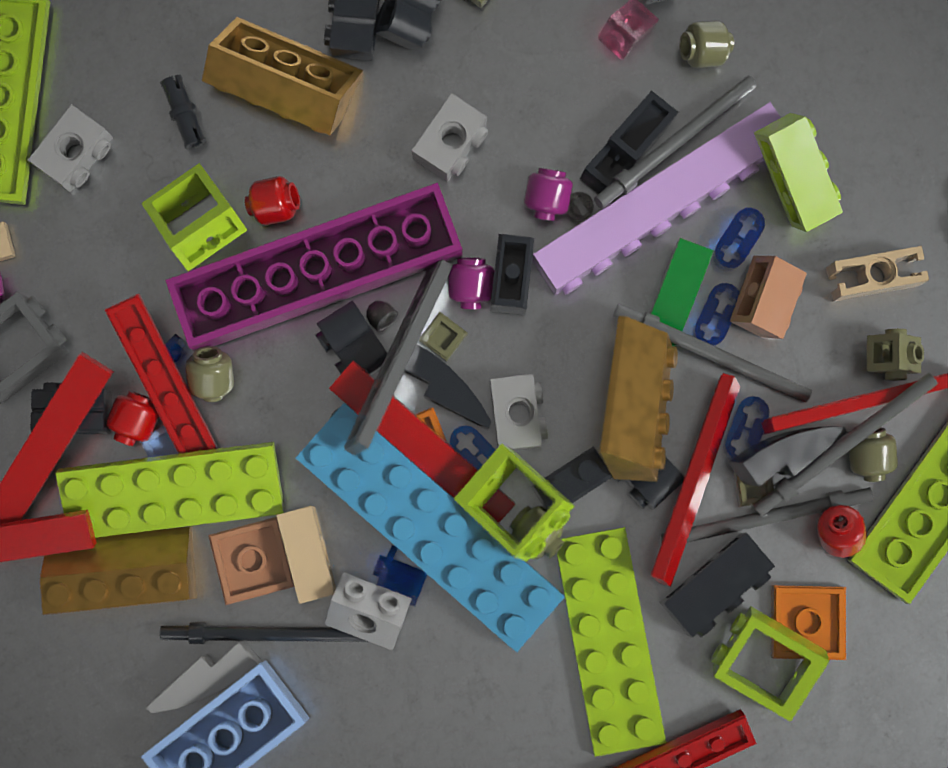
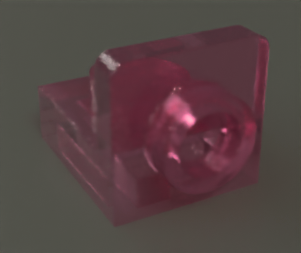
[598,0,659,60]

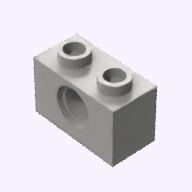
[412,93,488,182]
[28,104,113,193]
[490,374,548,451]
[325,573,412,651]

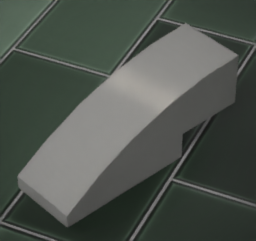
[146,641,263,713]

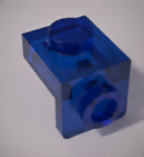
[373,545,428,607]

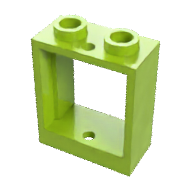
[141,163,247,271]
[454,443,574,562]
[711,606,830,722]

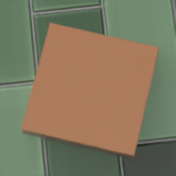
[208,517,295,605]

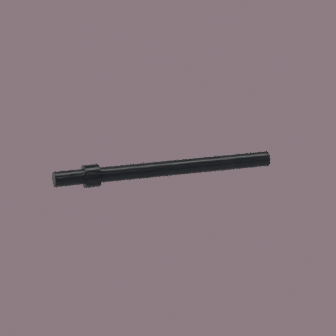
[160,622,369,644]

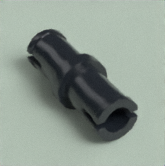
[160,75,206,149]

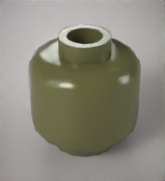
[679,20,734,68]
[185,346,234,402]
[849,427,898,482]
[510,506,564,560]

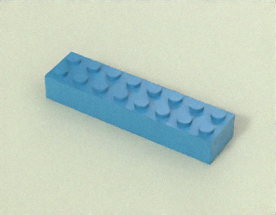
[296,403,565,653]

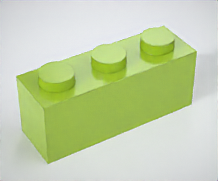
[754,113,843,232]

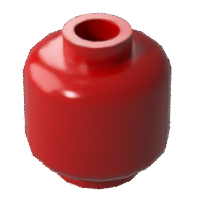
[245,176,300,226]
[106,390,159,446]
[817,505,867,558]

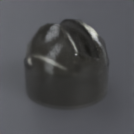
[567,192,594,221]
[366,301,398,332]

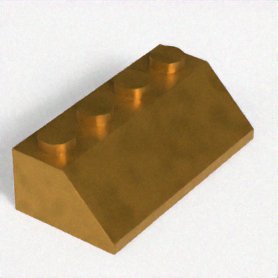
[202,17,364,135]
[600,316,678,482]
[40,527,197,615]

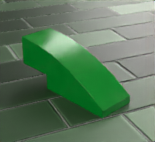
[650,238,714,347]

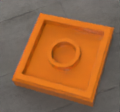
[771,585,846,660]

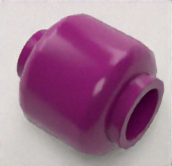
[524,168,573,221]
[448,257,494,309]

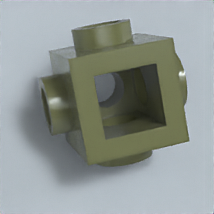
[867,328,924,381]

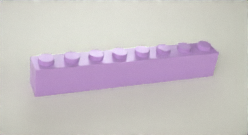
[532,102,781,295]

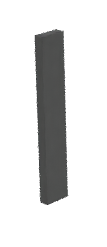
[344,259,453,456]

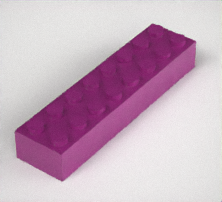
[165,182,463,351]

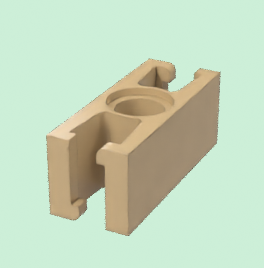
[826,246,929,302]
[276,506,336,604]

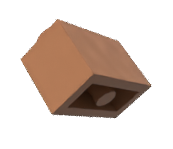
[730,256,807,339]

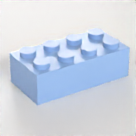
[141,660,310,768]

